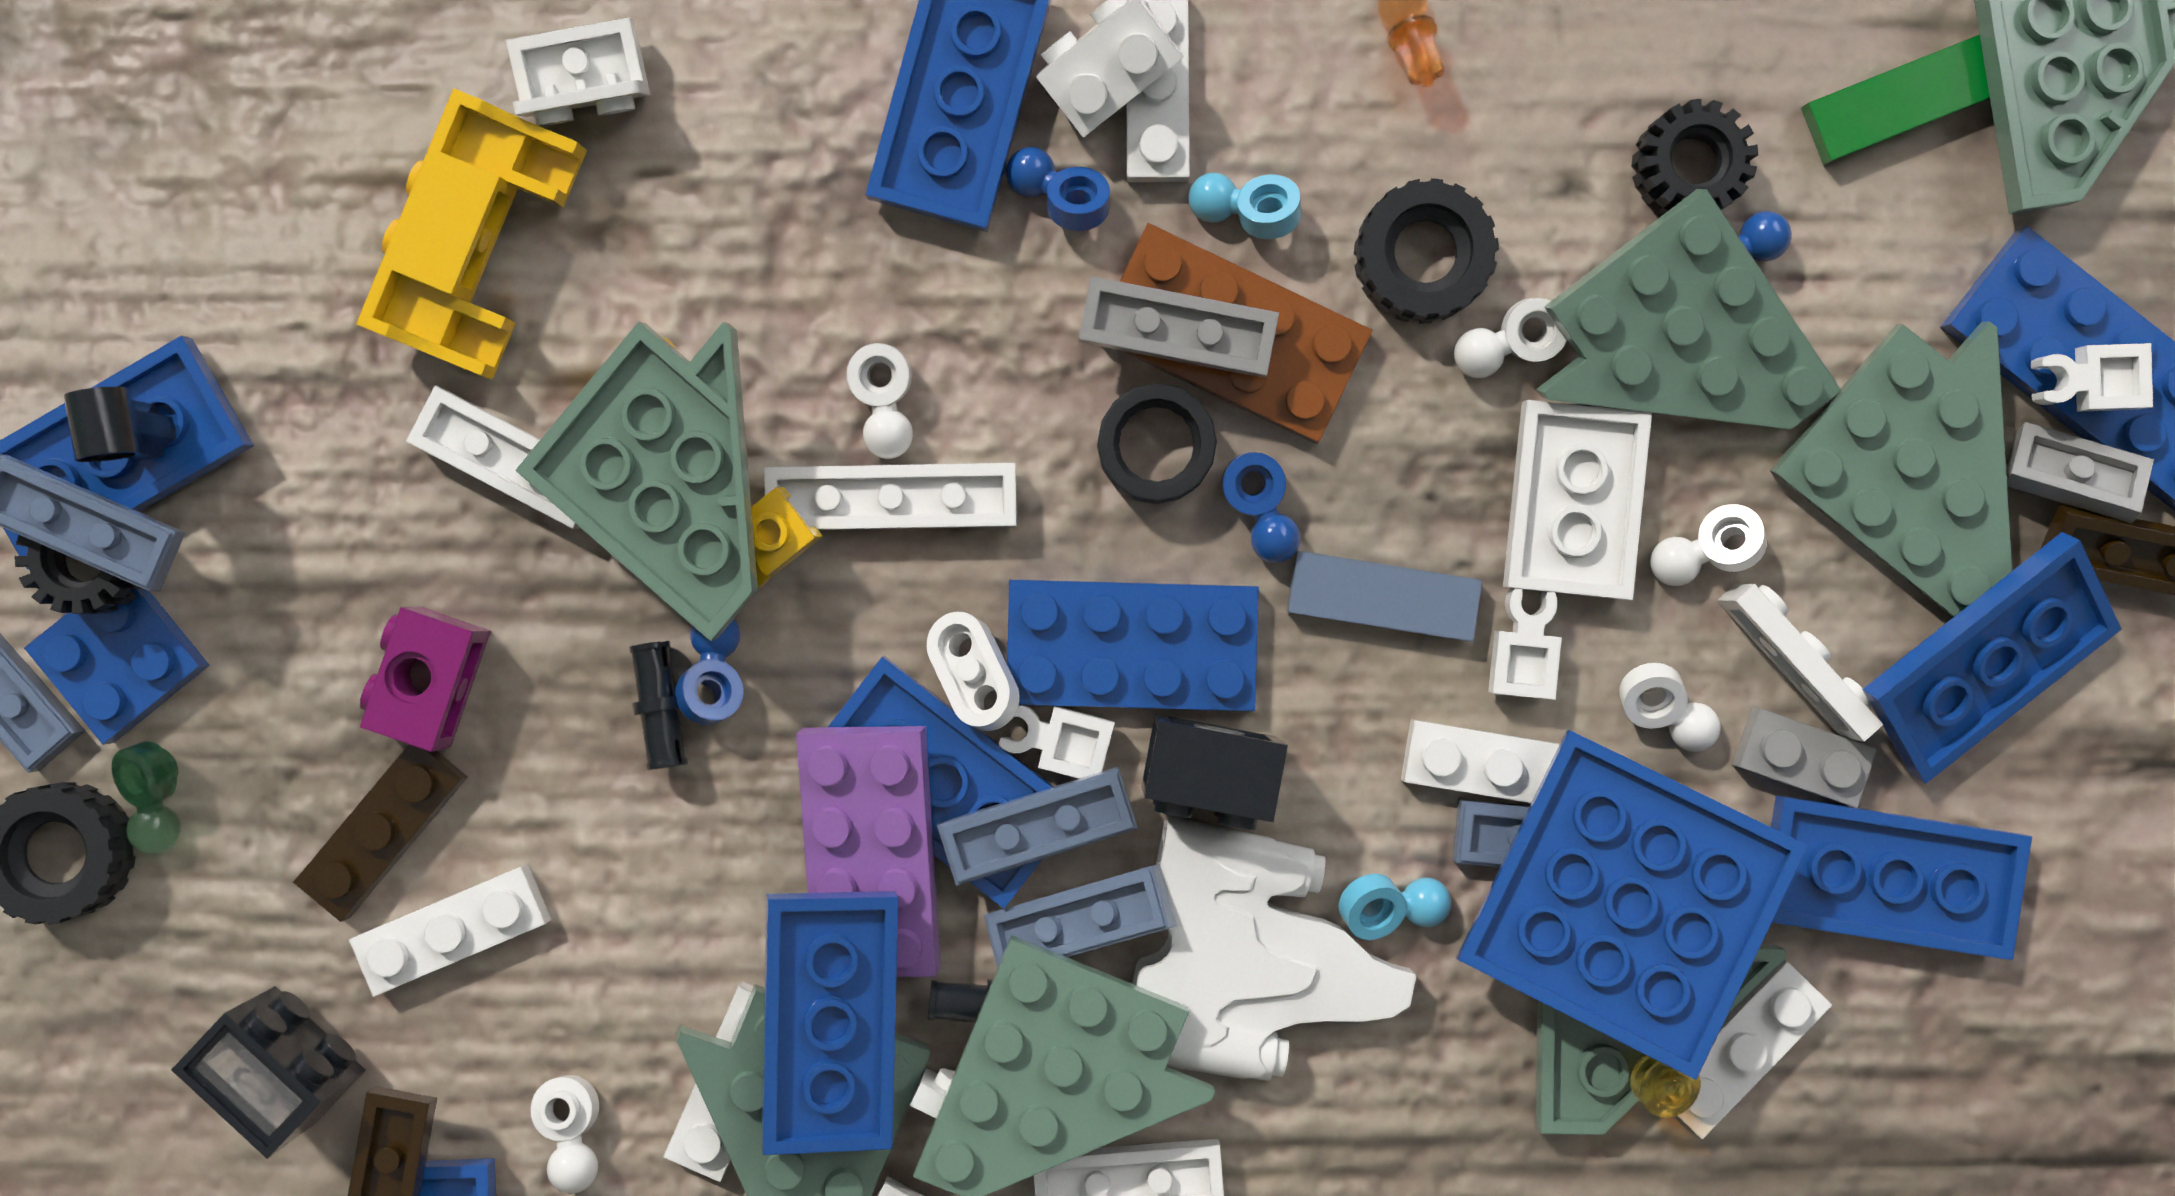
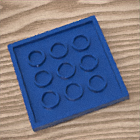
[1456,730,1809,1080]

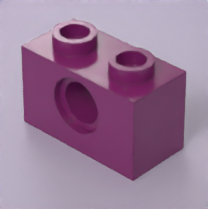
[360,607,491,752]

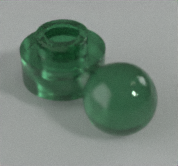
[111,741,181,854]

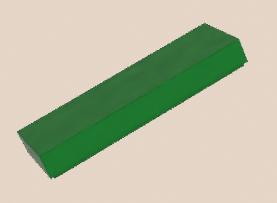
[1801,34,1990,165]

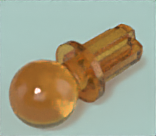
[1378,0,1445,88]

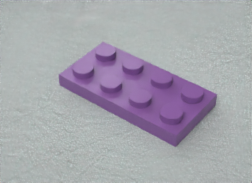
[796,726,941,977]

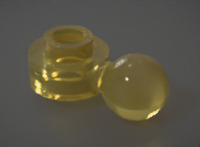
[1630,1038,1717,1118]

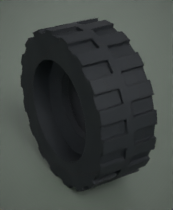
[1353,178,1499,324]
[0,782,136,925]

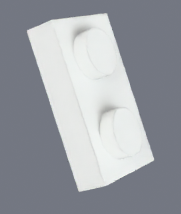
[1036,0,1184,138]
[506,17,650,126]

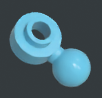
[1188,172,1302,239]
[1339,874,1452,940]

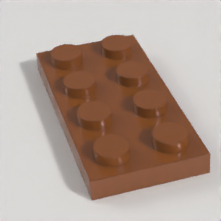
[1120,223,1373,444]

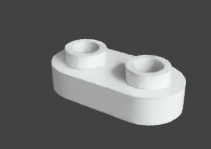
[927,612,1019,731]

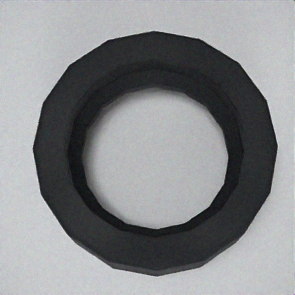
[1097,383,1217,504]

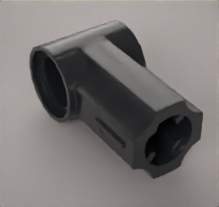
[64,387,176,462]

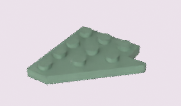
[1770,321,2012,618]
[913,935,1215,1196]

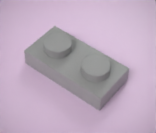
[2006,422,2154,524]
[1732,707,1878,808]

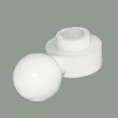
[1454,298,1567,378]
[847,343,913,459]
[1650,505,1767,586]
[1619,663,1721,752]
[530,1075,599,1194]

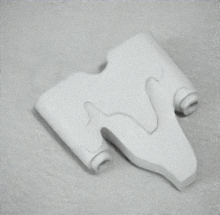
[1132,815,1416,1081]

